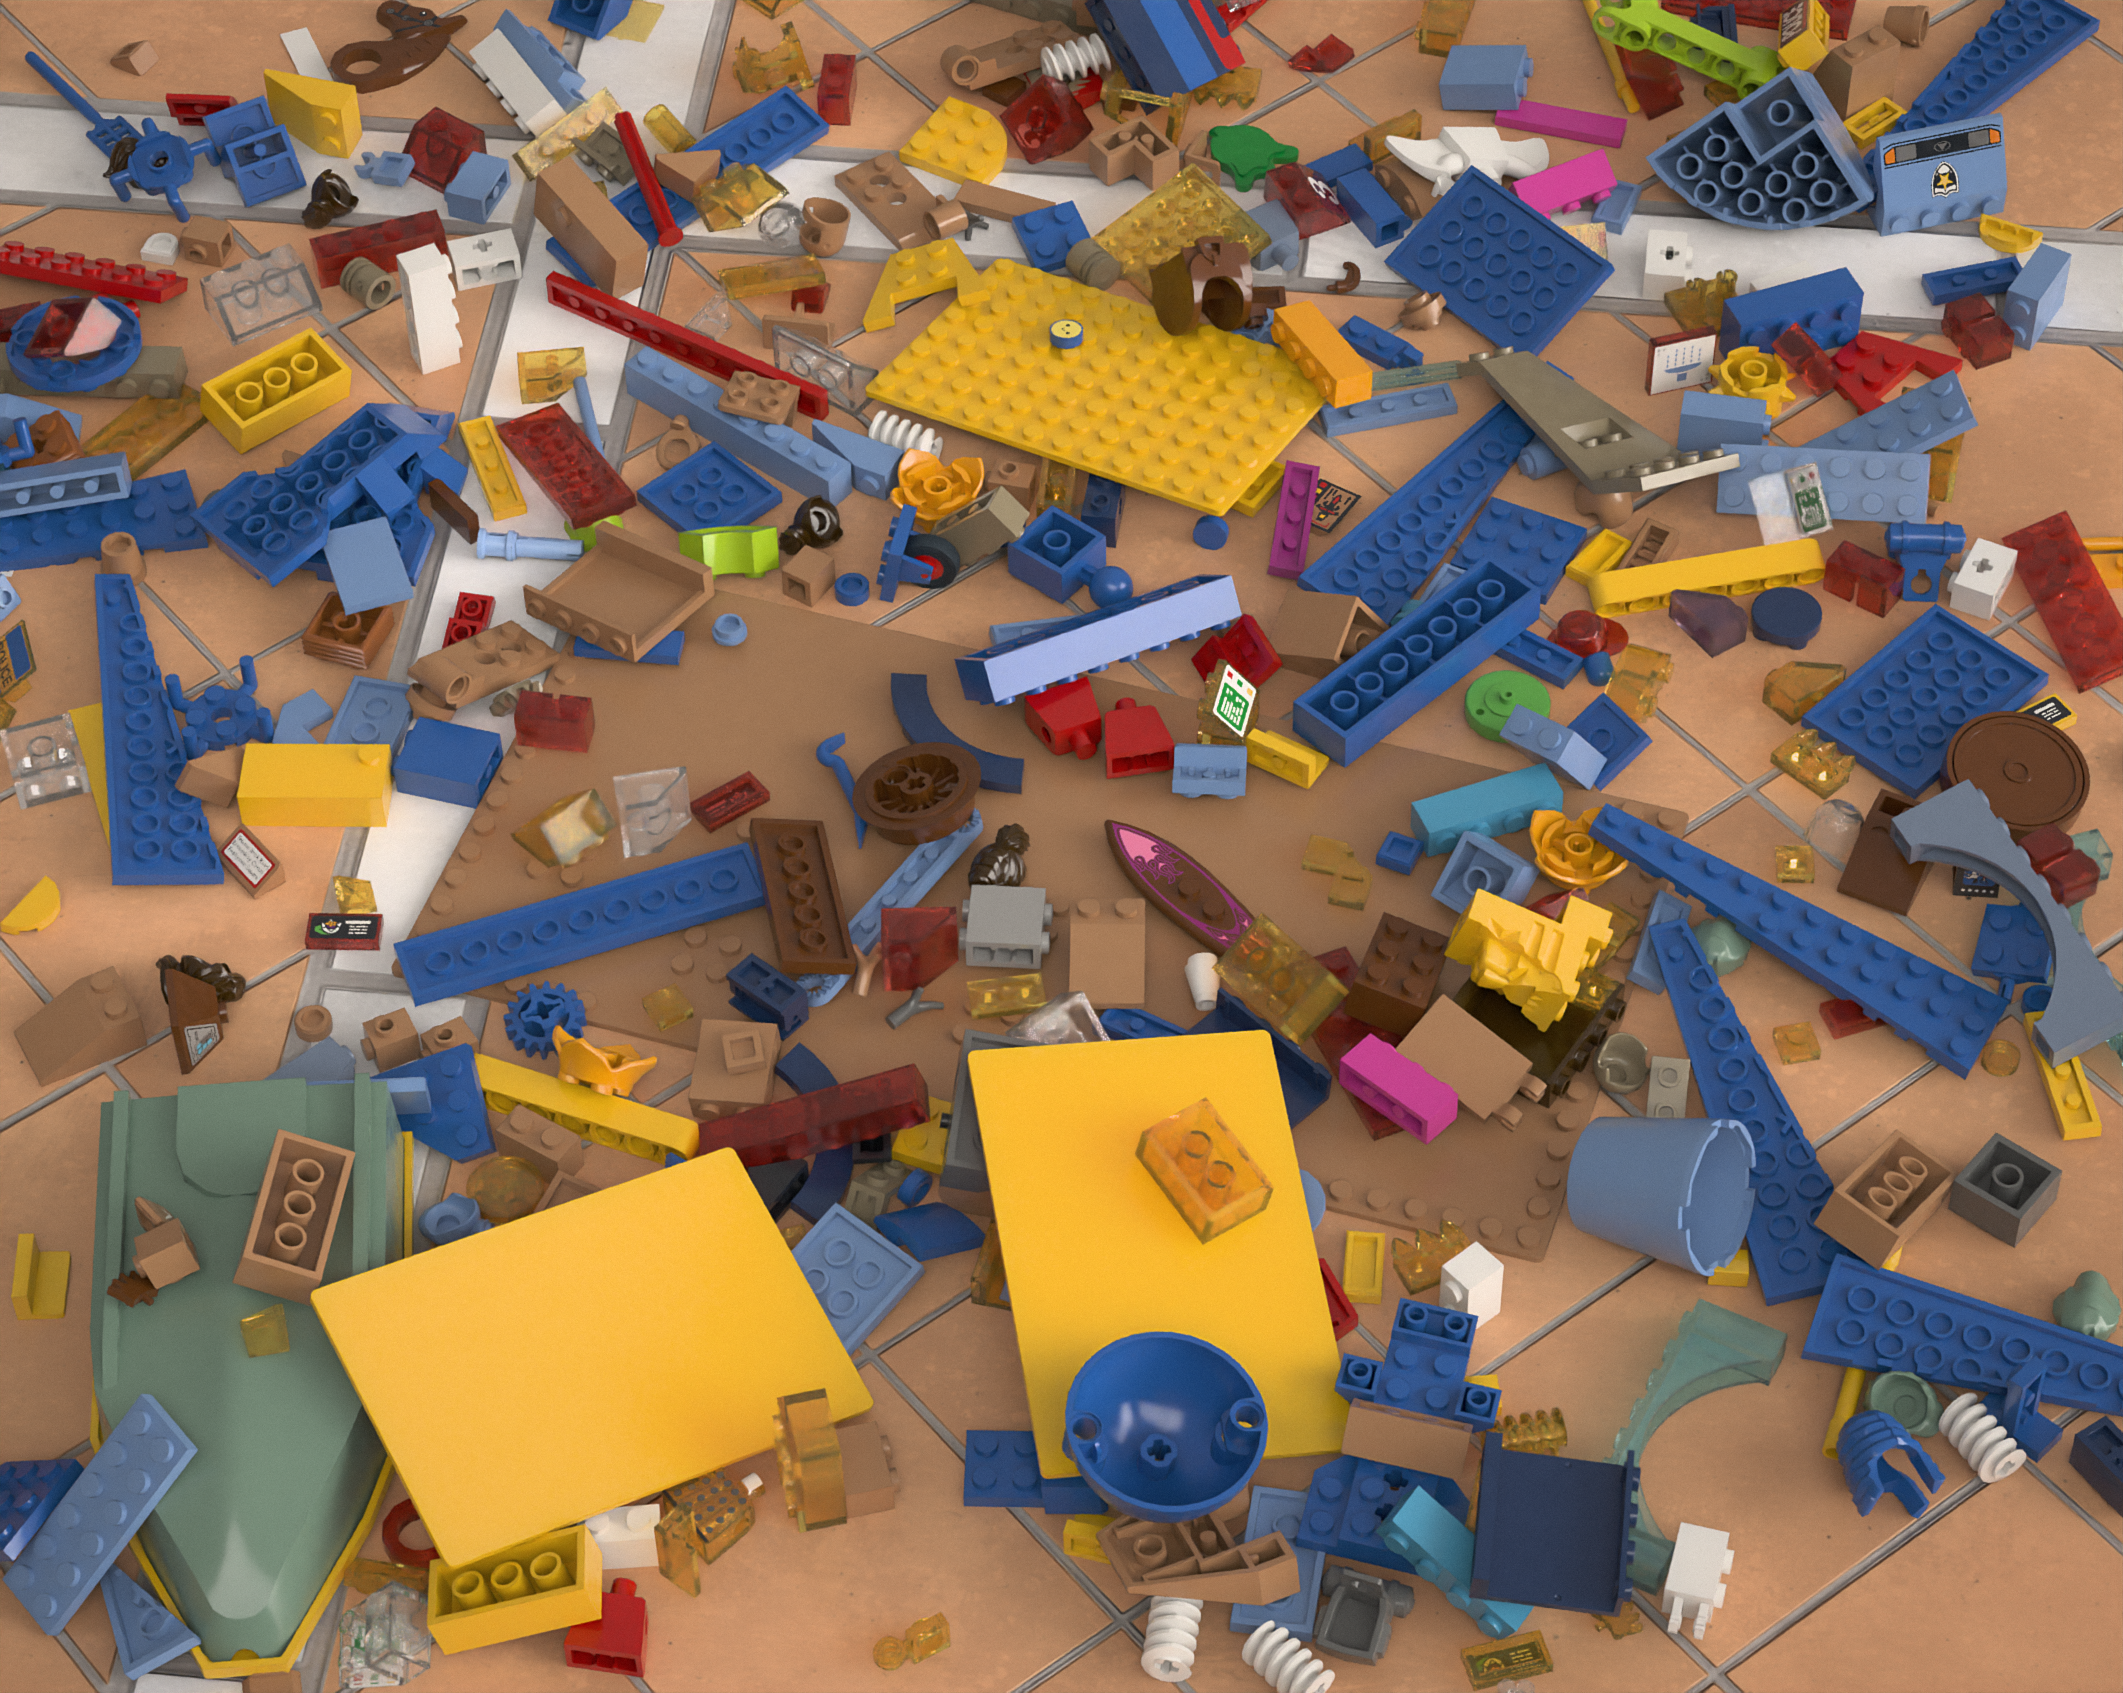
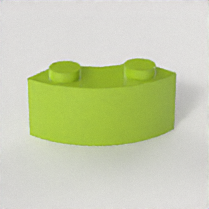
[678,525,779,580]

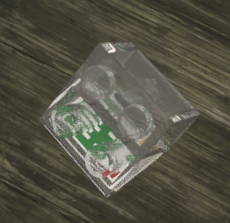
[1748,462,1834,545]
[338,1580,431,1689]

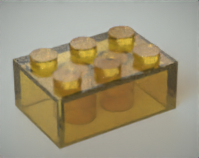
[1212,912,1350,1047]
[1135,1097,1275,1245]
[771,1388,847,1533]

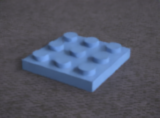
[791,1203,925,1357]

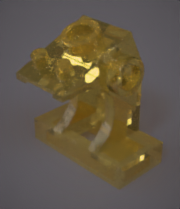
[732,21,815,94]

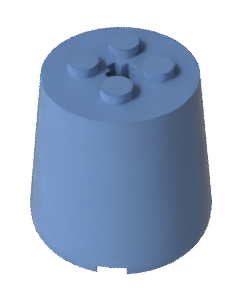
[1567,1117,1756,1276]

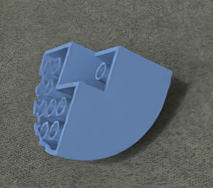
[1645,67,1874,230]

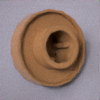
[1398,290,1447,331]
[405,682,457,721]

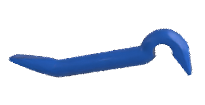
[816,732,868,849]

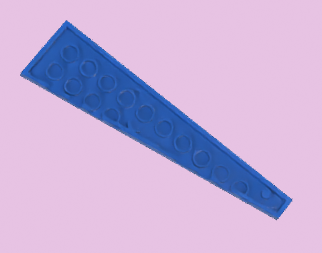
[1856,0,2100,213]
[1297,361,1574,627]
[0,469,209,572]
[94,574,224,885]
[1588,803,2009,1080]
[1648,918,1867,1306]
[1801,1253,2123,1417]

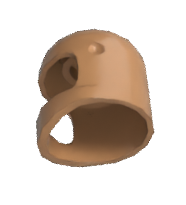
[799,197,851,257]

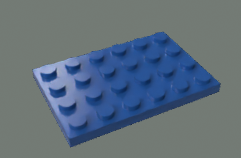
[1384,165,1615,357]
[1801,604,2049,800]

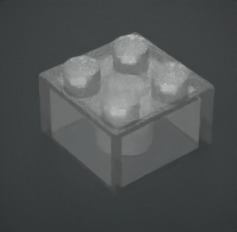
[0,712,91,810]

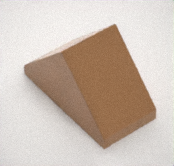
[654,150,721,203]
[174,746,245,808]

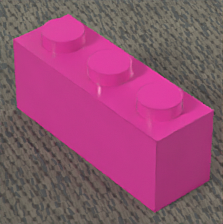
[1508,149,1618,220]
[1339,1033,1458,1145]

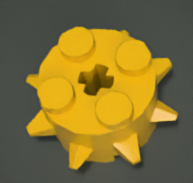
[1708,346,1796,419]

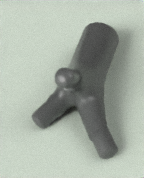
[962,206,989,241]
[885,987,944,1029]

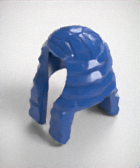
[1836,1410,1946,1519]

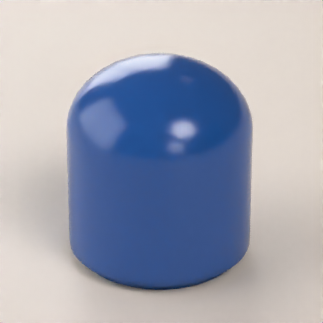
[1583,652,1615,687]

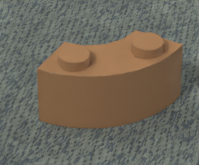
[1374,156,1443,221]

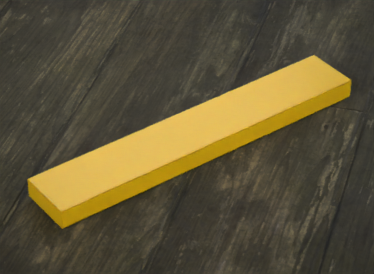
[68,703,110,851]

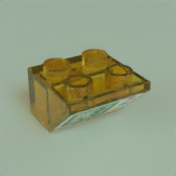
[1197,659,1260,746]

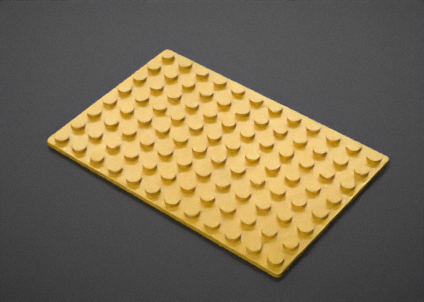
[865,258,1328,516]
[967,1030,1350,1479]
[310,1147,874,1570]

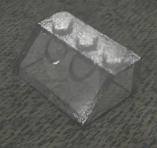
[200,243,323,347]
[772,325,879,418]

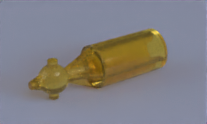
[643,104,697,153]

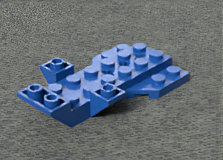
[190,403,447,587]
[298,403,468,587]
[1296,1298,1502,1576]

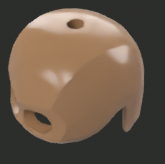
[1574,481,1633,529]

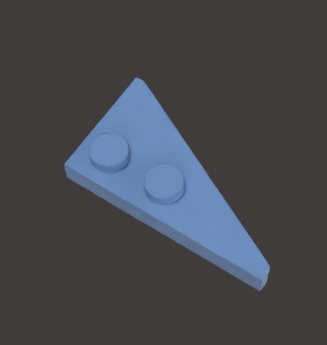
[100,1563,201,1680]

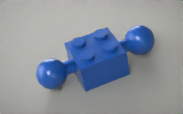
[1000,505,1134,608]

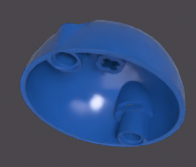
[1062,1331,1268,1523]

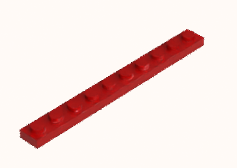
[546,271,829,421]

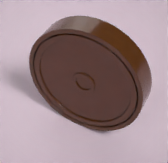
[1940,711,2090,847]

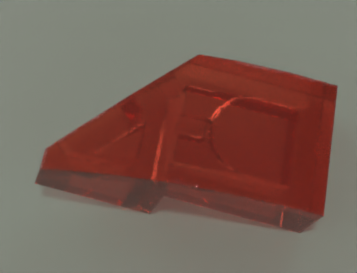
[1288,34,1355,73]

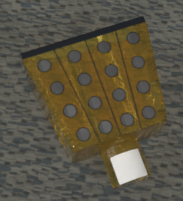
[662,1467,766,1566]

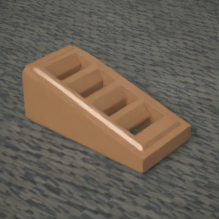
[1616,518,1679,570]

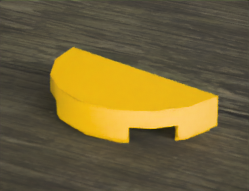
[1978,213,2043,253]
[0,875,61,935]

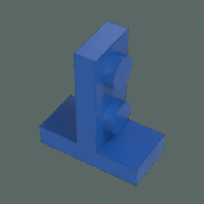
[1979,1355,2063,1463]

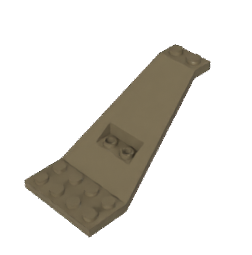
[1456,346,1740,494]

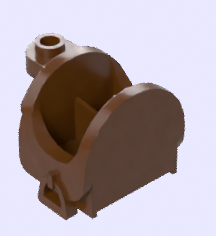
[1149,235,1268,336]

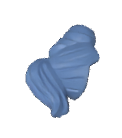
[418,1193,495,1246]

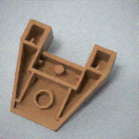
[1096,1484,1301,1606]

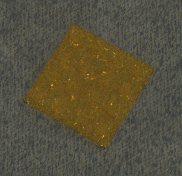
[1091,163,1272,305]

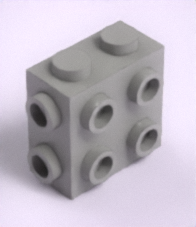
[959,885,1053,969]

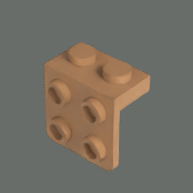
[718,370,800,427]

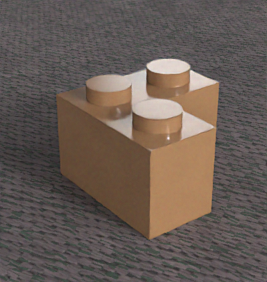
[1089,115,1179,191]

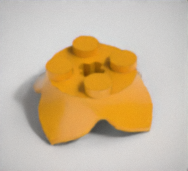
[890,448,984,533]
[1529,805,1628,896]
[552,1025,657,1097]

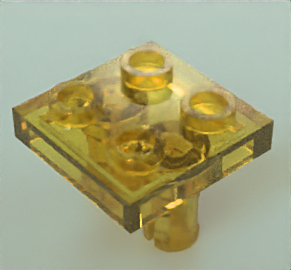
[1664,269,1738,340]

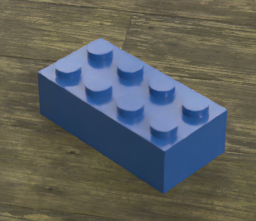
[1719,267,1864,362]

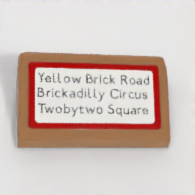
[217,824,286,899]

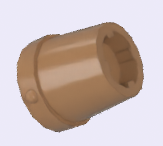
[1883,5,1930,47]
[101,532,147,586]

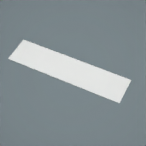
[280,27,333,81]

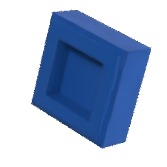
[1376,831,1424,876]

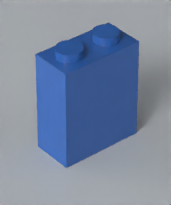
[391,717,503,809]

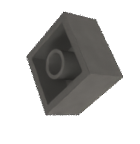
[1948,1133,2062,1248]

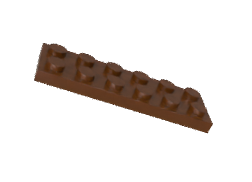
[749,818,857,975]

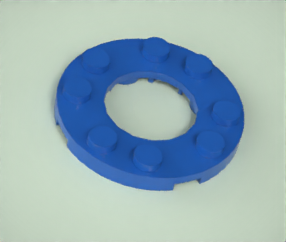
[5,296,143,392]

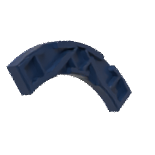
[891,673,1024,794]
[774,1042,854,1226]

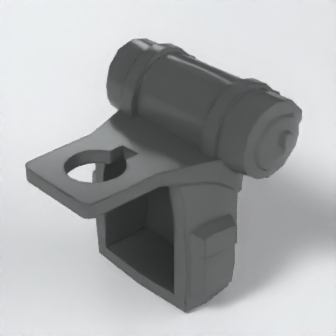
[1312,1565,1415,1666]

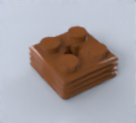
[3,410,86,469]
[301,592,395,670]

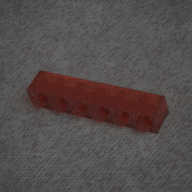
[698,1063,931,1173]

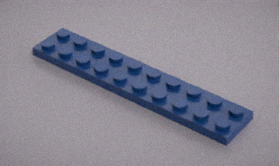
[546,86,830,288]
[393,842,765,1007]

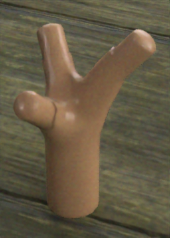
[852,942,883,997]

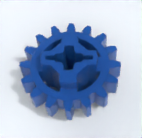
[504,981,587,1060]

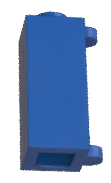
[1336,168,1413,249]

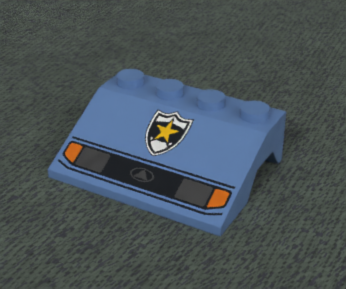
[1867,113,2007,237]

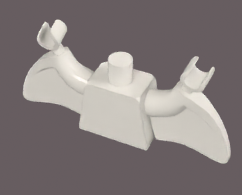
[1384,127,1549,197]

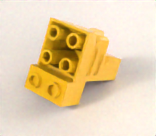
[1444,888,1613,1032]

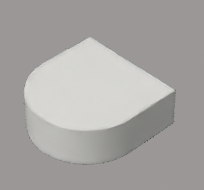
[140,233,180,266]

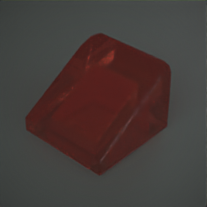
[791,279,831,314]

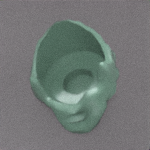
[1691,914,1752,978]
[2052,1270,2121,1341]
[1862,1370,1944,1438]

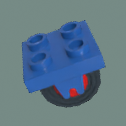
[876,504,960,603]

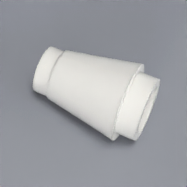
[1184,953,1222,1011]

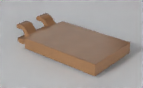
[1395,994,1547,1132]

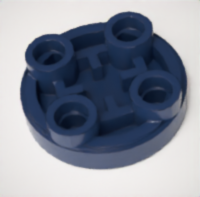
[1750,587,1822,650]

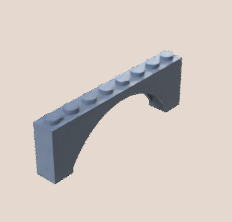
[1890,779,2123,1069]

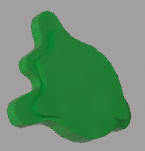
[1209,125,1299,193]

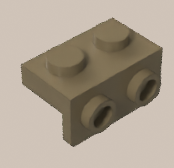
[571,121,634,186]

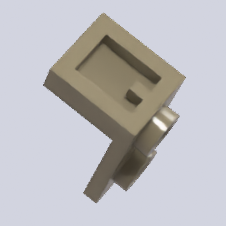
[1646,1056,1690,1118]
[845,1159,913,1233]

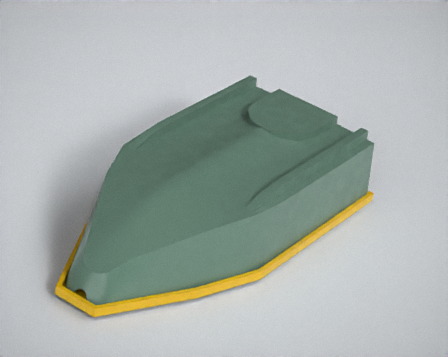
[90,1072,414,1679]

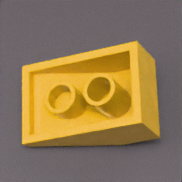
[263,69,363,159]

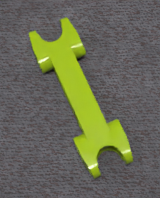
[1592,0,1786,100]

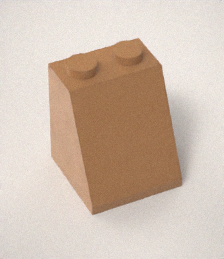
[1813,25,1901,122]
[1268,589,1390,679]

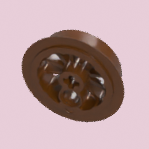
[852,742,981,845]

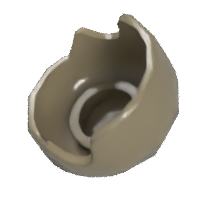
[1593,1032,1650,1095]

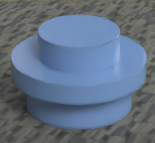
[712,613,747,646]

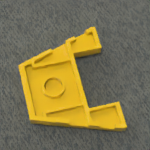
[863,237,990,333]

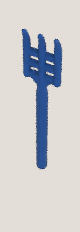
[25,51,143,159]

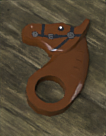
[330,0,468,94]

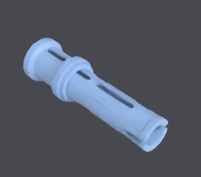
[477,528,584,561]

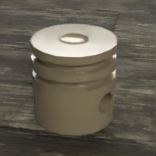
[1066,238,1120,291]
[340,257,396,310]

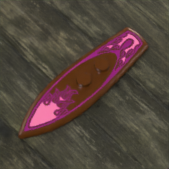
[1104,820,1283,976]

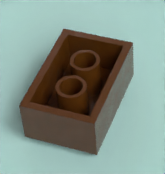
[1343,912,1450,1037]

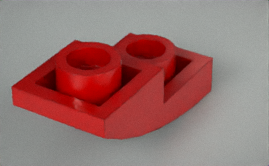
[442,592,496,649]

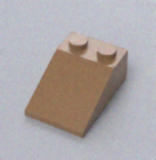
[1069,898,1145,1009]
[14,966,147,1087]

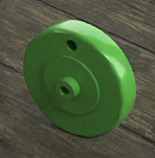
[1464,670,1551,743]

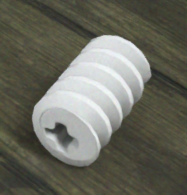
[1040,33,1111,88]
[867,410,943,459]
[1939,1393,2026,1483]
[1141,1596,1203,1682]
[1242,1620,1335,1693]

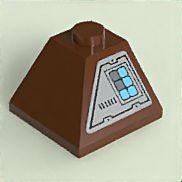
[165,969,229,1075]

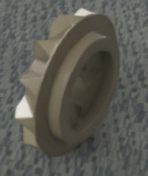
[489,680,544,717]

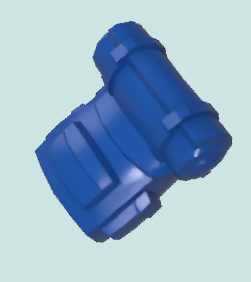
[1884,520,1967,602]

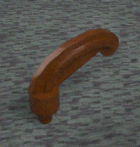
[1326,262,1361,294]

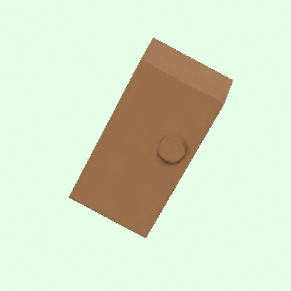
[533,156,649,299]
[232,1129,355,1306]
[1814,1129,1959,1270]

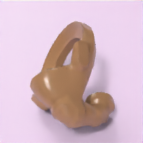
[656,414,702,471]

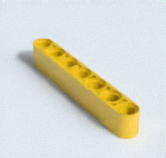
[1586,538,1828,619]
[473,1053,705,1165]

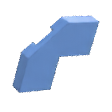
[272,689,333,744]

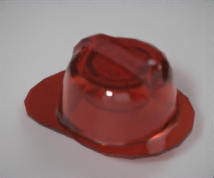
[1547,610,1629,659]

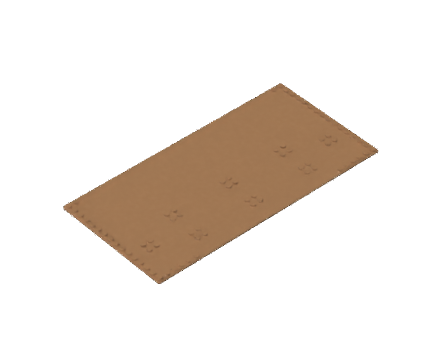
[391,589,1689,1263]

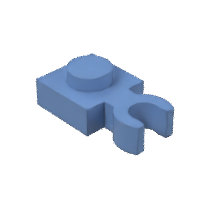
[354,151,416,187]

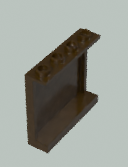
[1452,976,1627,1109]

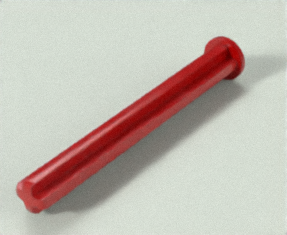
[614,111,683,247]

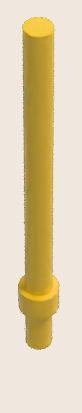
[1582,0,1640,113]

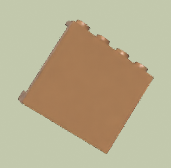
[523,520,715,663]

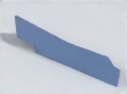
[493,9,594,126]

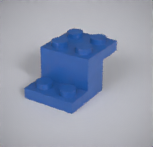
[202,95,307,207]

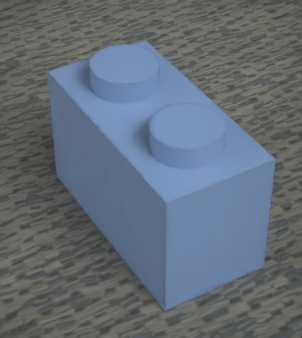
[444,151,511,225]

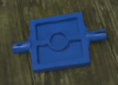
[1971,901,2052,1004]

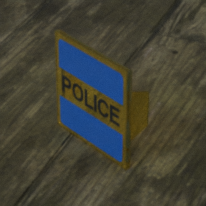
[0,620,37,702]

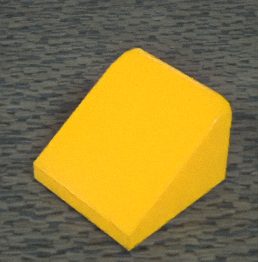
[1707,1249,1749,1287]

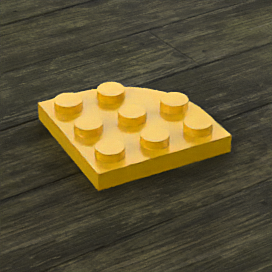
[899,96,1008,185]

